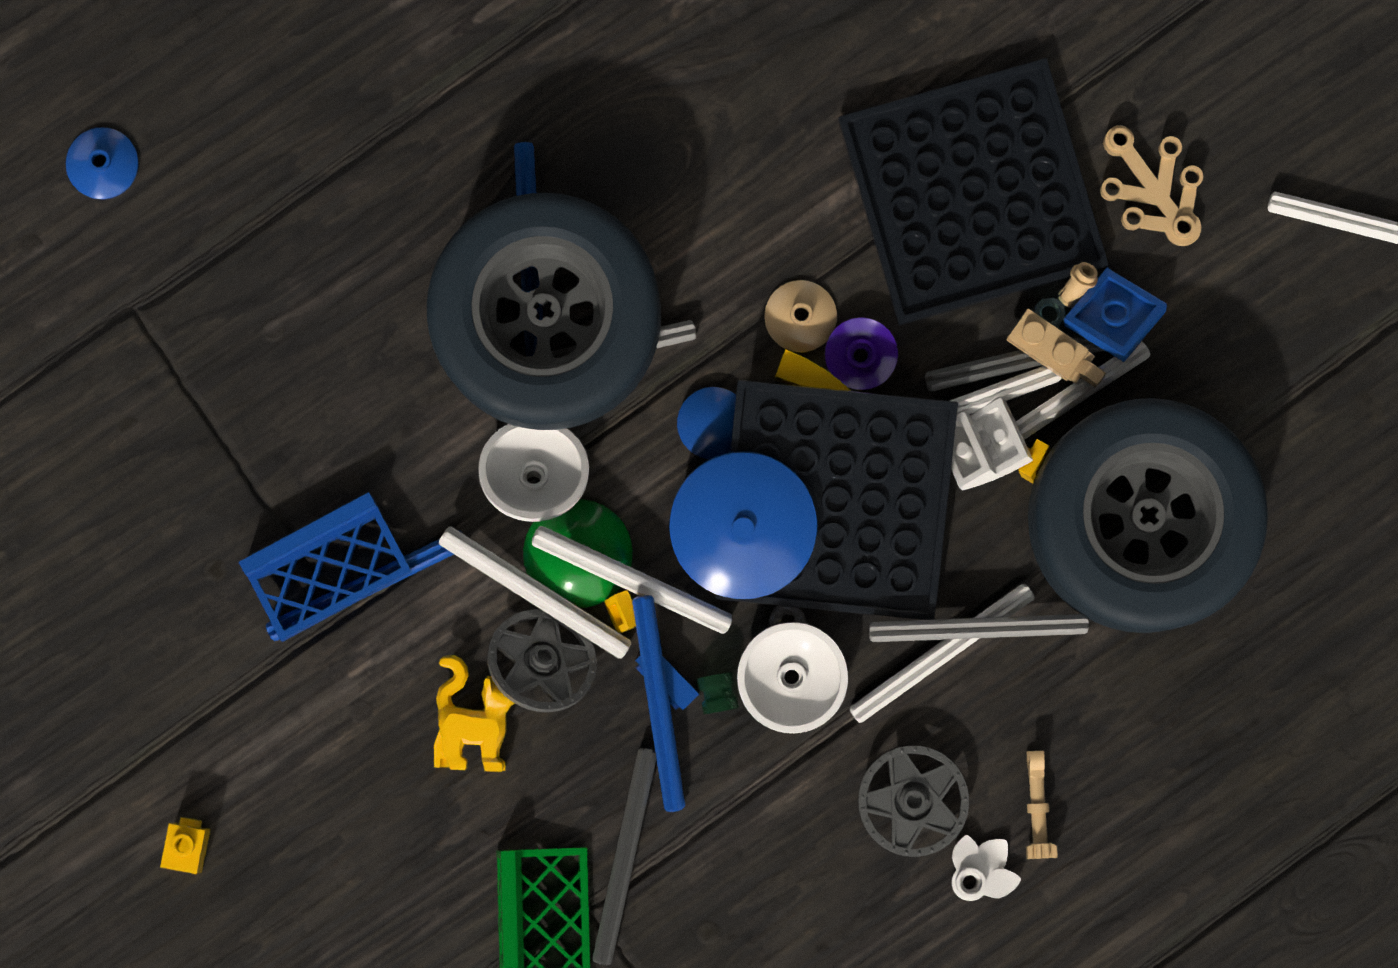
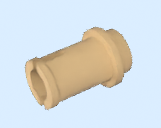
[1058,262,1098,308]

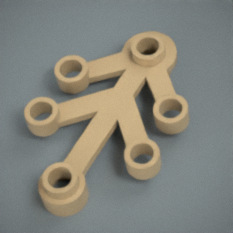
[1100,126,1203,246]

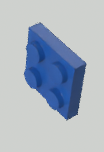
[1064,268,1167,362]

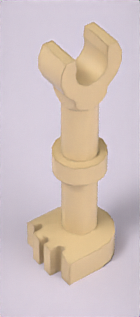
[1026,751,1058,859]

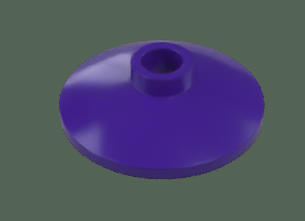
[825,318,898,390]

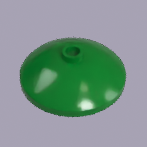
[523,499,633,608]

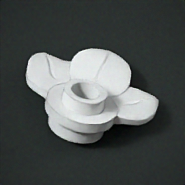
[951,835,1021,901]

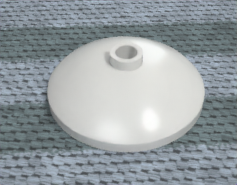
[479,424,589,522]
[737,622,848,733]

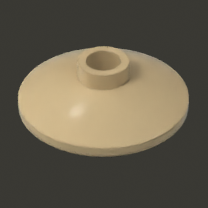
[765,280,837,353]

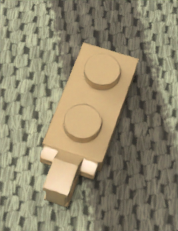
[1007,309,1106,388]

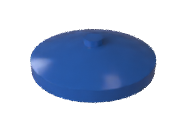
[669,451,817,599]

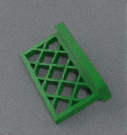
[496,847,590,968]

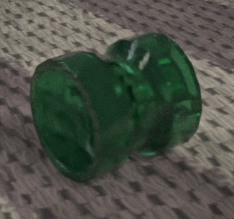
[697,672,739,715]

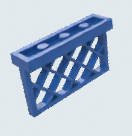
[239,492,412,642]

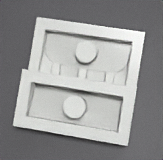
[951,397,1033,490]

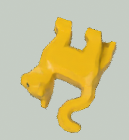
[434,655,515,772]

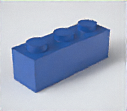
[635,656,699,710]

